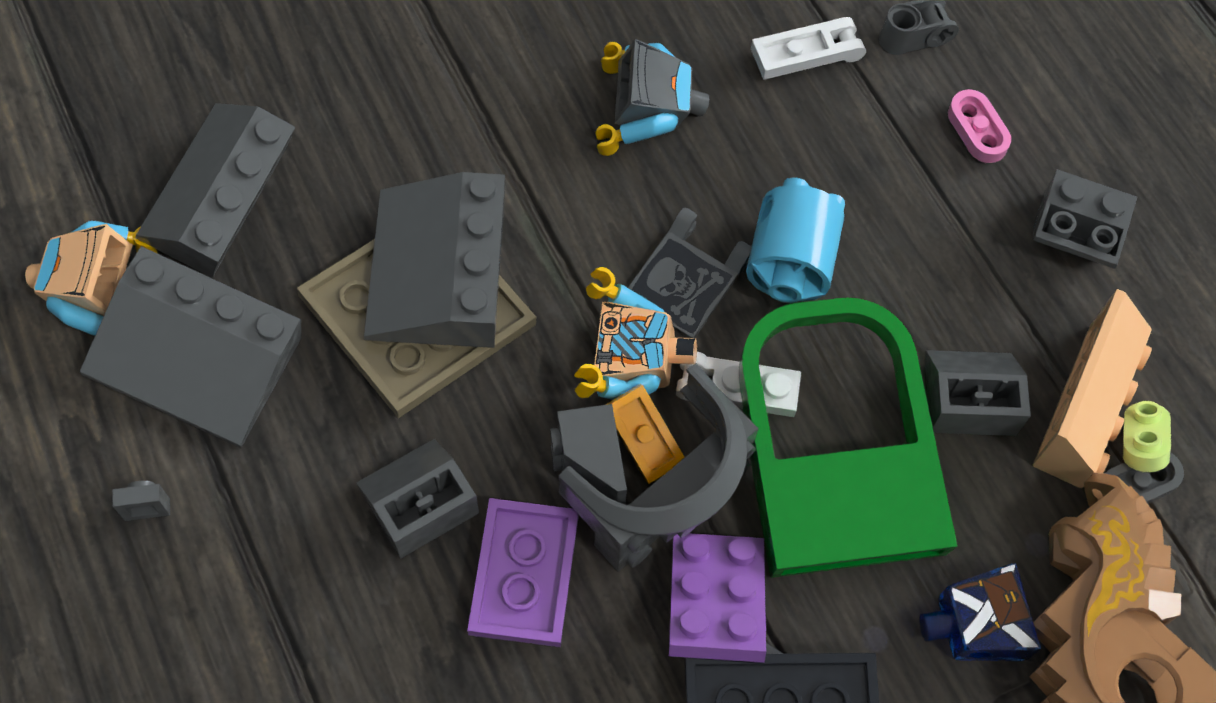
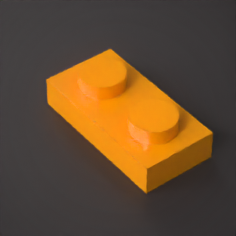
[605,384,685,484]

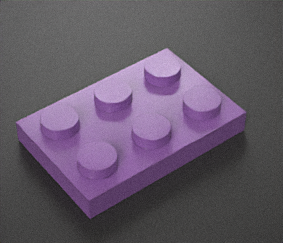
[467,498,579,647]
[669,533,766,663]

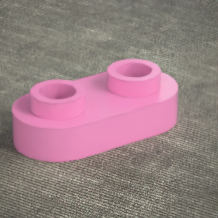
[948,89,1011,163]

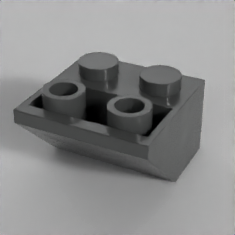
[1033,169,1137,269]
[925,350,1031,436]
[356,439,479,559]

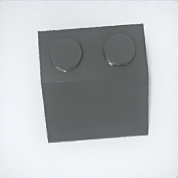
[550,404,627,504]

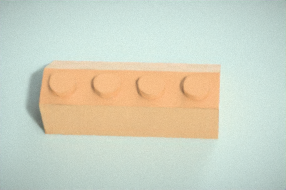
[1032,289,1152,489]

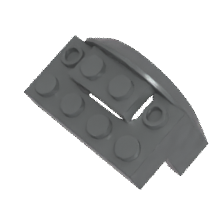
[558,363,759,572]

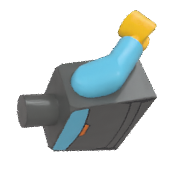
[595,39,710,156]

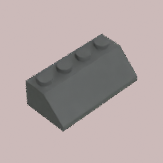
[135,103,295,278]

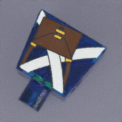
[919,563,1041,661]

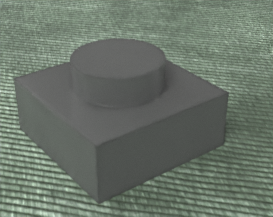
[112,481,170,521]

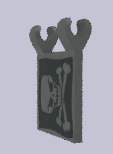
[628,208,752,338]

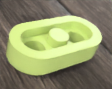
[1123,401,1171,472]

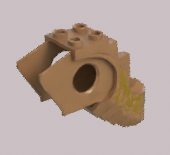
[1028,473,1216,703]

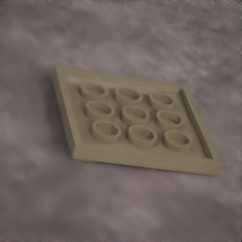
[297,239,537,419]

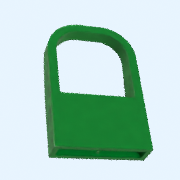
[739,298,958,578]

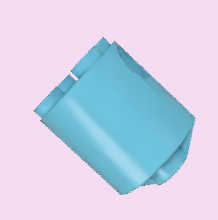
[746,178,845,303]

